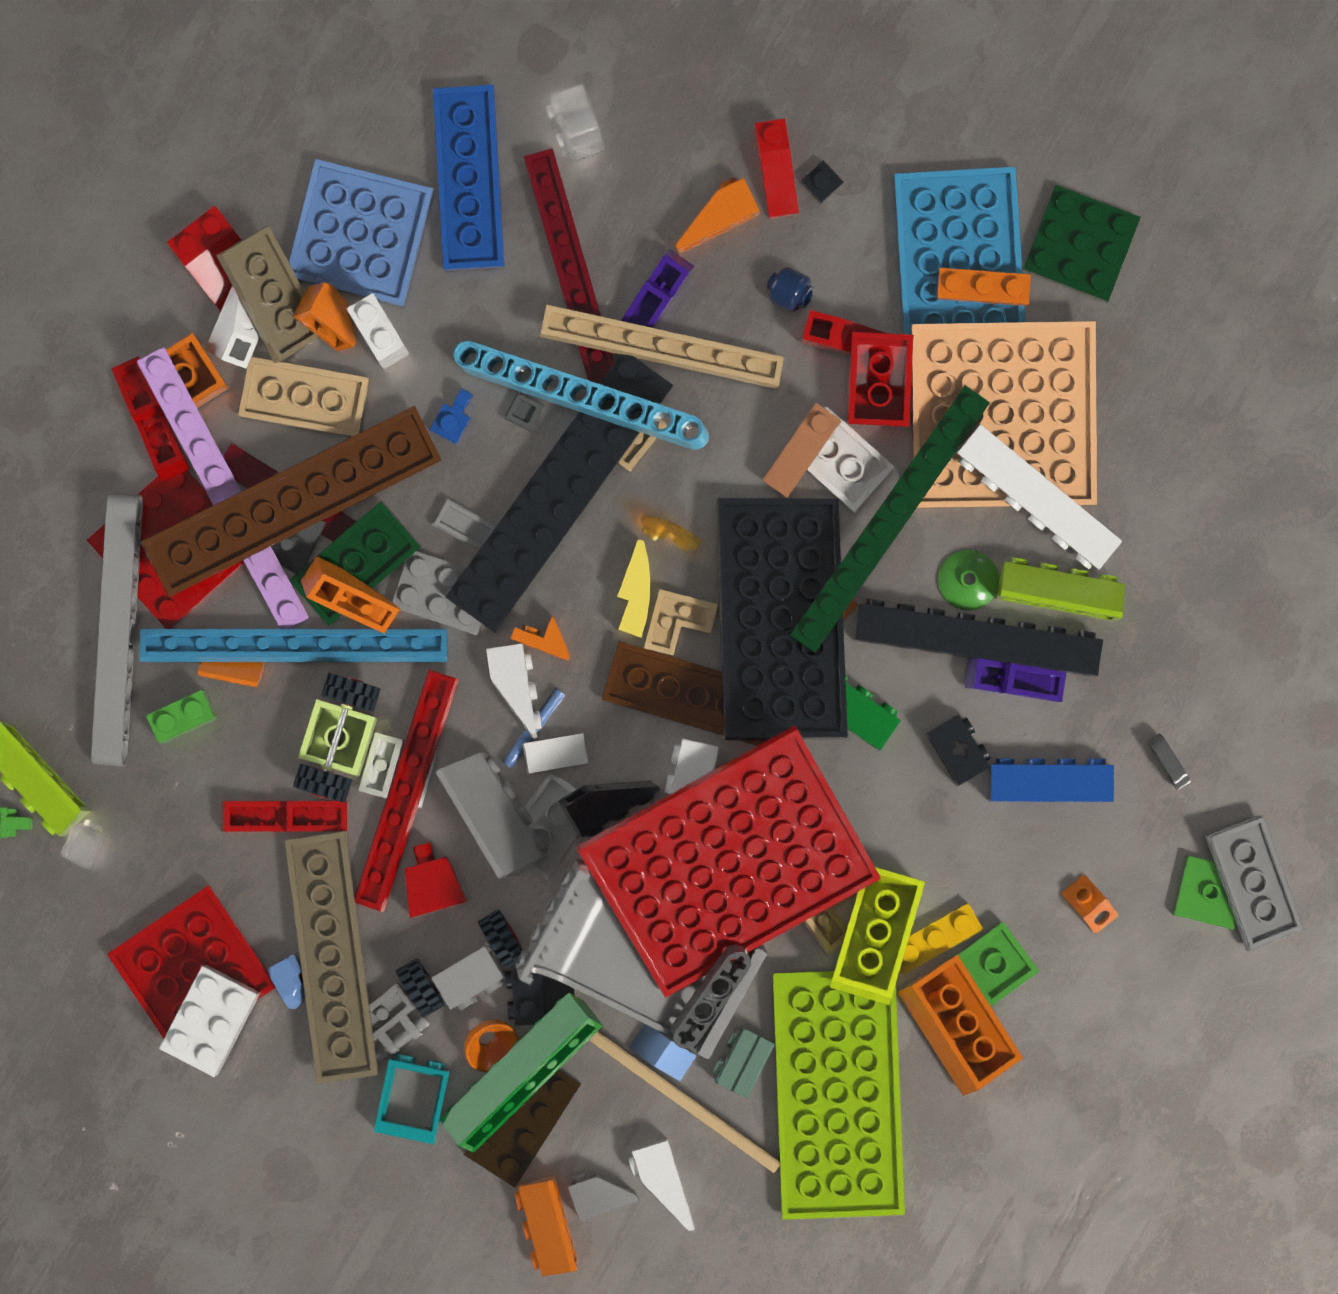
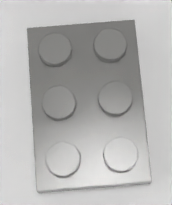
[392,551,482,636]

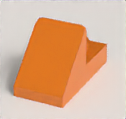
[510,615,570,662]

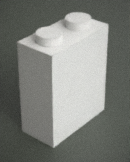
[347,293,409,370]

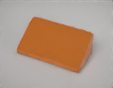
[197,662,265,687]

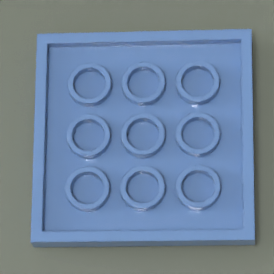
[289,159,434,307]

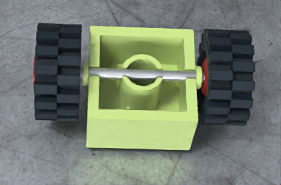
[292,672,381,803]

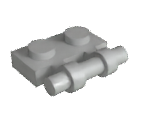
[370,983,430,1062]

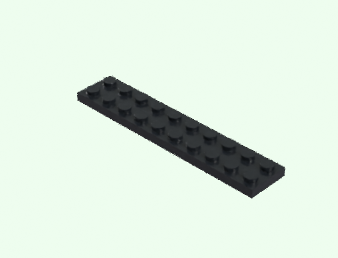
[445,354,674,633]

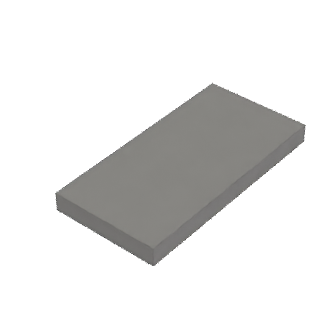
[1205,815,1304,951]

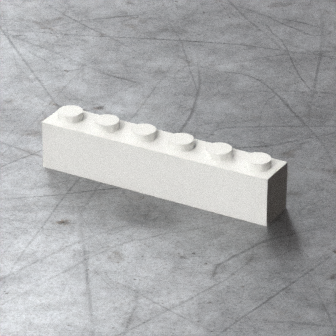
[956,424,1123,569]

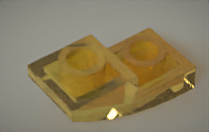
[640,515,702,553]

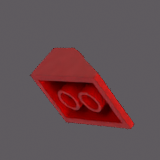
[167,206,241,312]
[846,332,914,427]

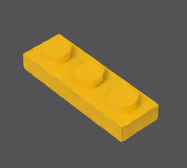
[900,903,984,975]

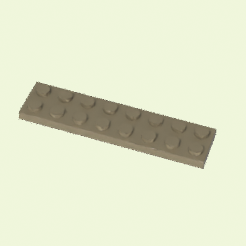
[285,831,379,1084]

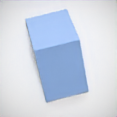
[629,1024,697,1081]

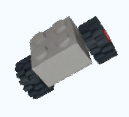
[396,909,524,1018]

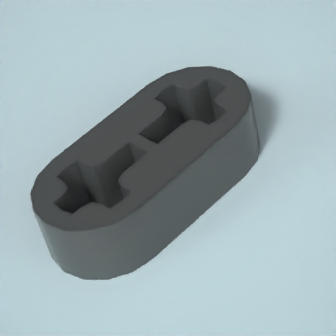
[1147,733,1191,790]

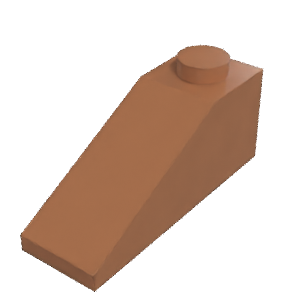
[762,403,841,498]

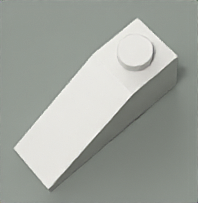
[628,1138,695,1231]

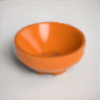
[464,1020,519,1073]

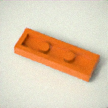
[937,268,1031,306]

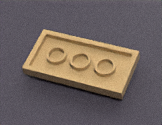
[238,357,370,437]

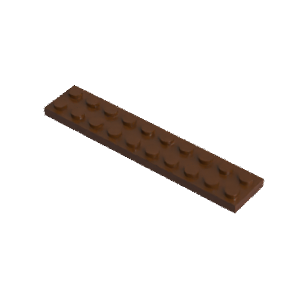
[140,406,442,597]

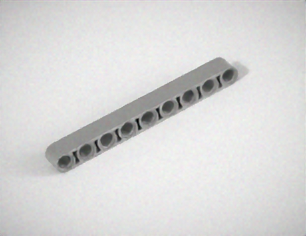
[91,493,143,767]

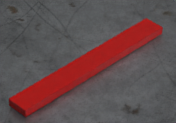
[355,669,459,912]

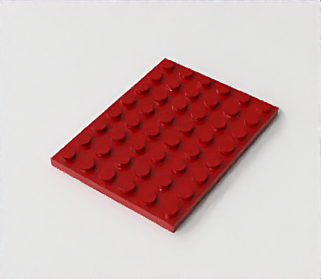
[576,726,881,998]

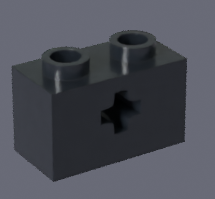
[926,715,991,786]

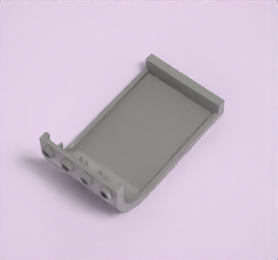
[515,859,767,1060]

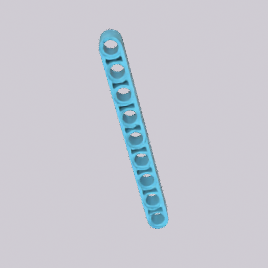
[453,341,709,450]

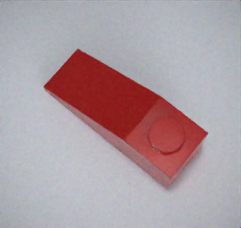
[754,118,799,218]

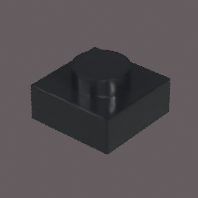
[801,160,844,204]

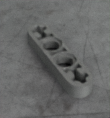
[671,945,751,1049]

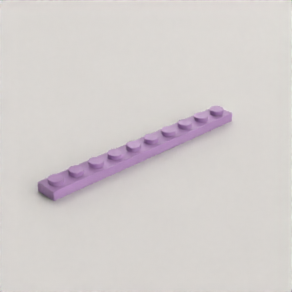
[136,347,309,629]

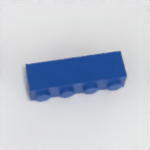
[989,759,1114,802]

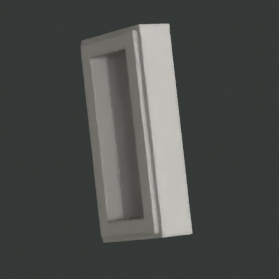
[432,498,497,551]

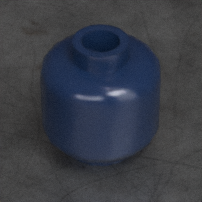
[767,267,814,312]

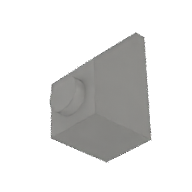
[568,1172,638,1222]

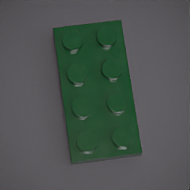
[289,500,422,626]

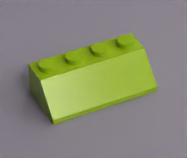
[996,557,1125,621]
[0,720,91,836]

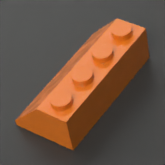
[897,954,1023,1096]

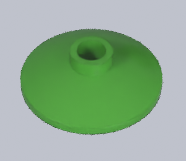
[938,550,999,610]

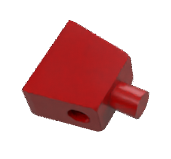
[405,842,468,918]

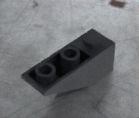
[558,780,661,838]

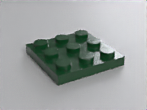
[1022,185,1141,303]

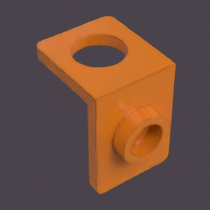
[1062,875,1118,934]

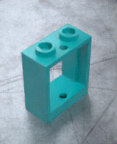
[374,1053,451,1145]

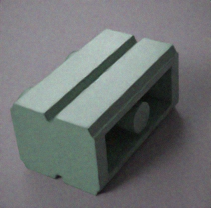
[712,1026,775,1099]

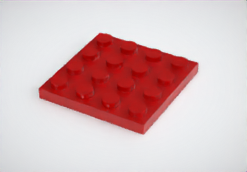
[86,470,244,629]
[107,885,276,1039]

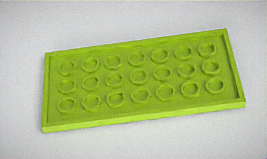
[772,970,905,1220]

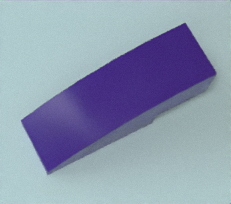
[621,249,695,328]
[964,658,1067,702]

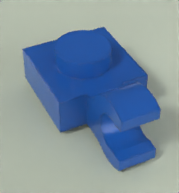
[430,388,473,445]

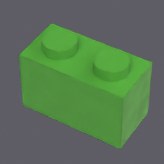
[146,690,218,744]

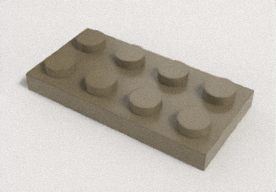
[216,226,319,363]

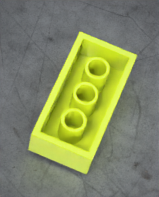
[830,867,925,1005]

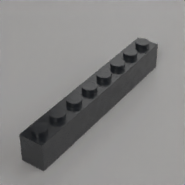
[854,599,1103,677]

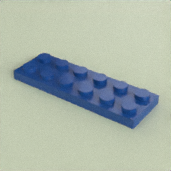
[433,85,505,271]

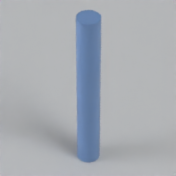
[502,688,565,769]

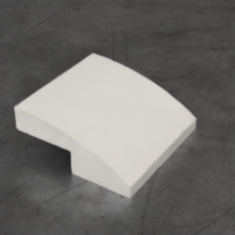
[358,732,438,808]

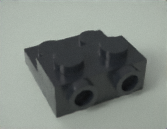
[505,963,575,1026]

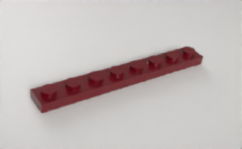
[524,148,614,384]

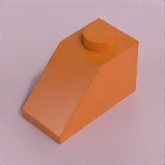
[293,282,356,351]

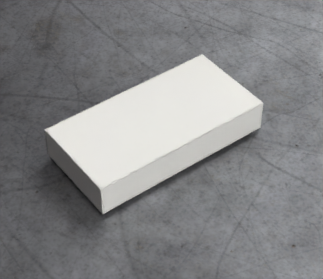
[522,733,588,774]

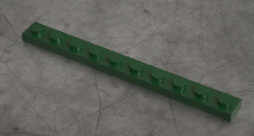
[790,385,990,653]

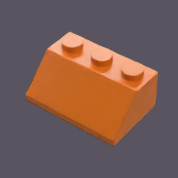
[514,1174,579,1276]

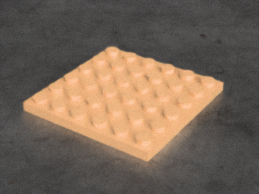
[911,321,1097,508]

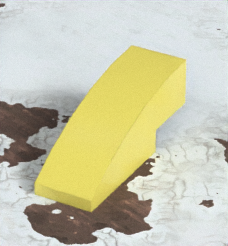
[617,539,650,639]

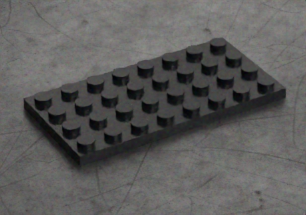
[716,498,848,740]

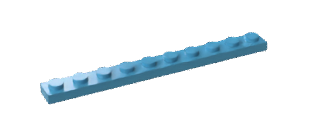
[139,629,447,662]

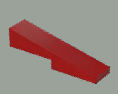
[111,356,190,482]
[221,801,347,832]

